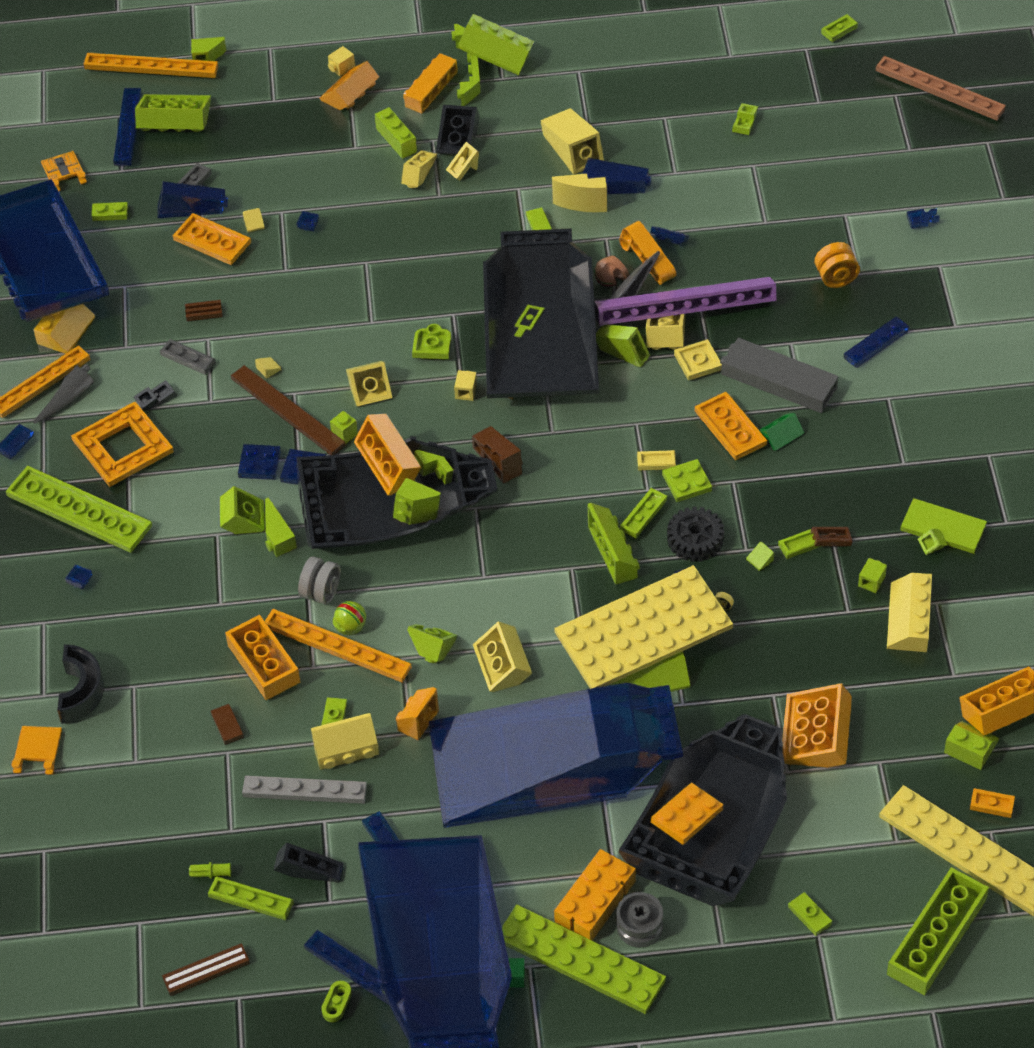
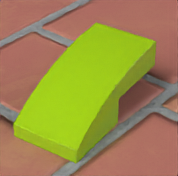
[732,103,758,135]

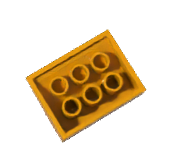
[782,683,852,768]

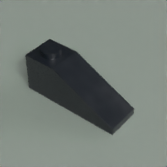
[274,843,343,883]

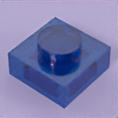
[296,211,319,231]
[65,564,93,589]

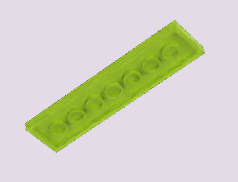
[5,465,152,553]
[495,904,666,1014]

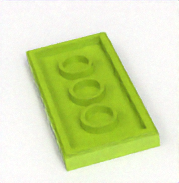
[900,498,987,554]

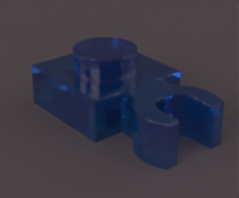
[906,208,940,229]

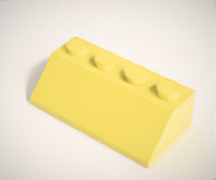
[887,573,932,652]

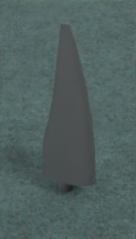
[609,251,660,299]
[33,364,94,424]

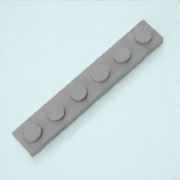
[242,776,367,804]

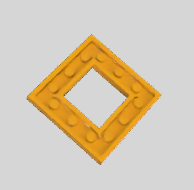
[71,402,174,487]

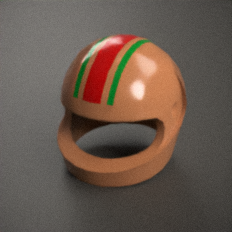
[594,256,630,287]

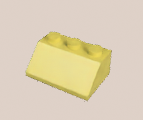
[473,621,532,692]
[311,713,379,770]

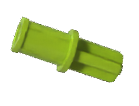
[189,862,231,879]

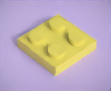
[674,339,722,381]

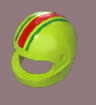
[333,601,366,635]

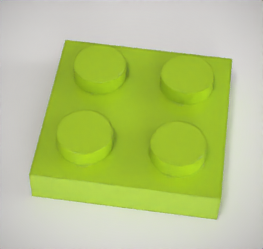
[662,459,712,502]

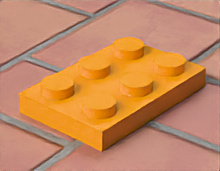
[651,782,724,845]

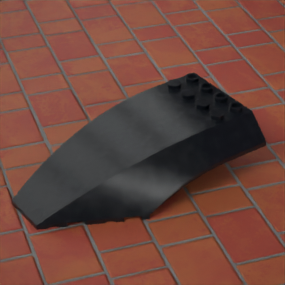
[296,436,498,549]
[618,714,787,906]

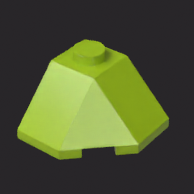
[407,624,458,663]

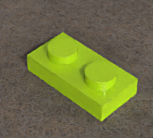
[821,14,858,42]
[92,202,128,221]

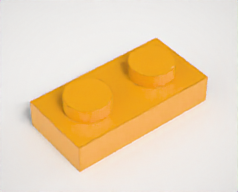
[970,788,1015,818]

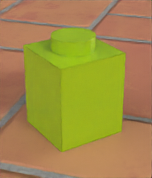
[330,411,358,444]
[858,558,887,593]

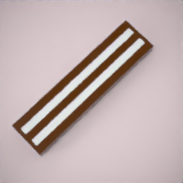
[162,943,250,996]

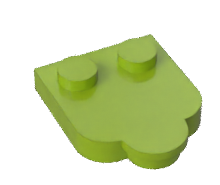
[412,324,451,359]

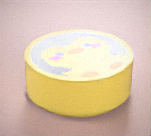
[715,592,734,610]

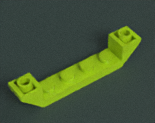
[451,24,481,106]

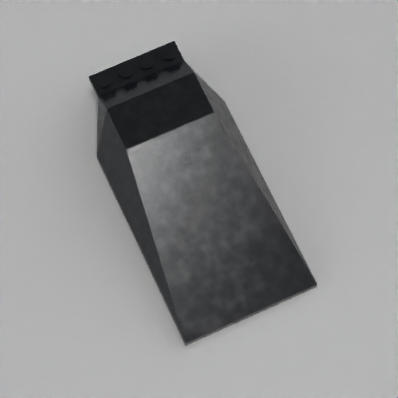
[483,228,599,399]

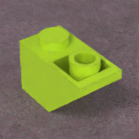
[191,37,227,61]

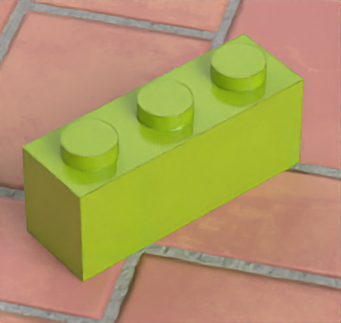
[375,107,417,159]

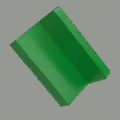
[759,413,804,450]

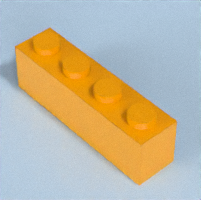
[403,53,458,114]

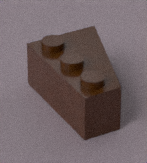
[472,426,523,484]

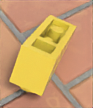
[401,150,437,188]

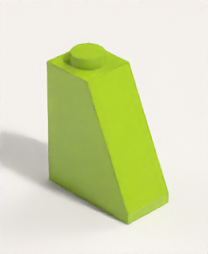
[596,325,650,367]

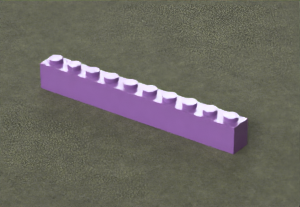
[594,277,777,326]

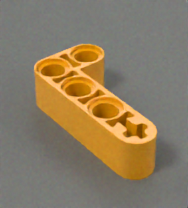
[619,221,676,285]

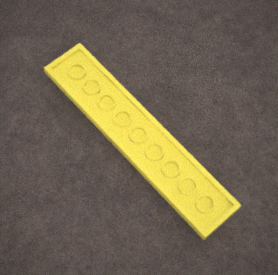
[879,785,1034,916]

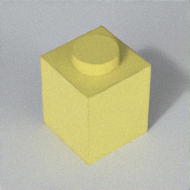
[328,46,355,76]
[454,370,477,401]

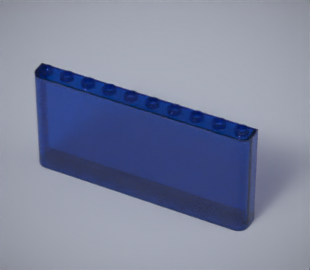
[0,179,110,322]

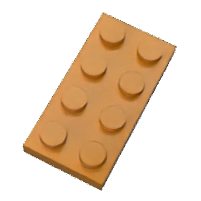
[173,213,251,265]
[695,392,767,461]

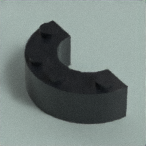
[57,644,104,724]

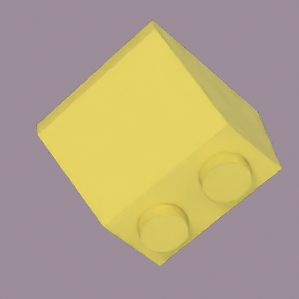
[346,361,393,406]

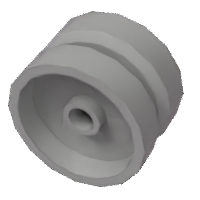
[298,556,341,605]

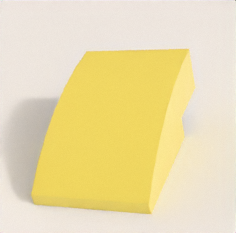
[552,174,607,212]

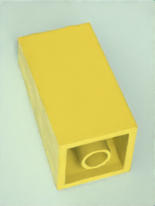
[540,108,604,174]

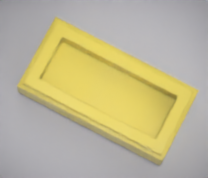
[637,450,676,471]

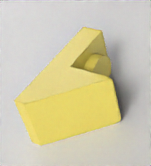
[446,142,479,181]

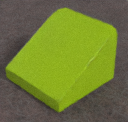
[918,529,947,555]
[746,542,774,571]

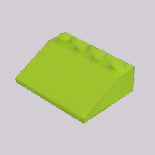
[135,94,211,132]

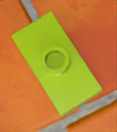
[321,697,347,725]
[788,892,832,936]

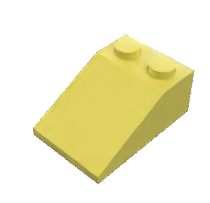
[646,314,685,350]

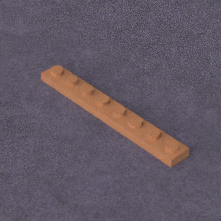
[876,56,1006,120]

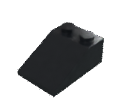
[436,105,480,155]

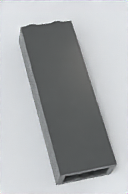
[720,338,838,413]

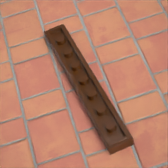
[231,365,346,455]

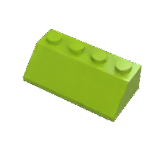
[457,14,534,75]
[587,503,640,585]
[607,651,690,705]

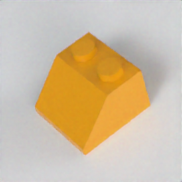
[396,687,439,740]

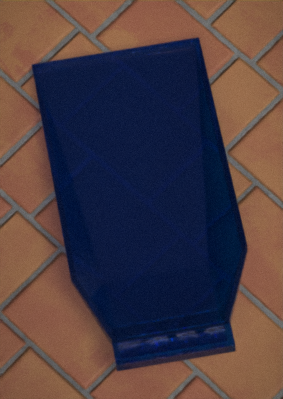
[429,682,683,828]
[358,835,512,1048]

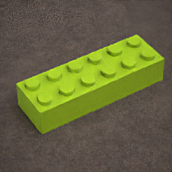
[887,867,989,996]

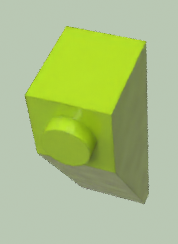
[265,497,297,557]

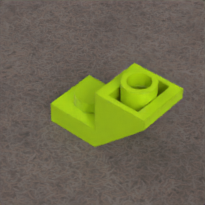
[414,450,453,484]

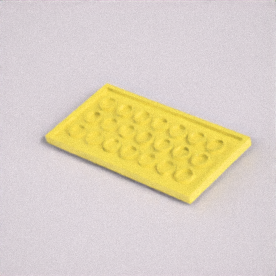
[554,565,733,692]

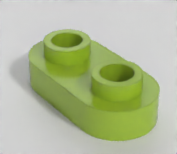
[322,981,352,1022]

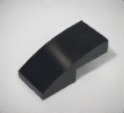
[133,380,177,410]

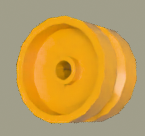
[814,242,860,288]

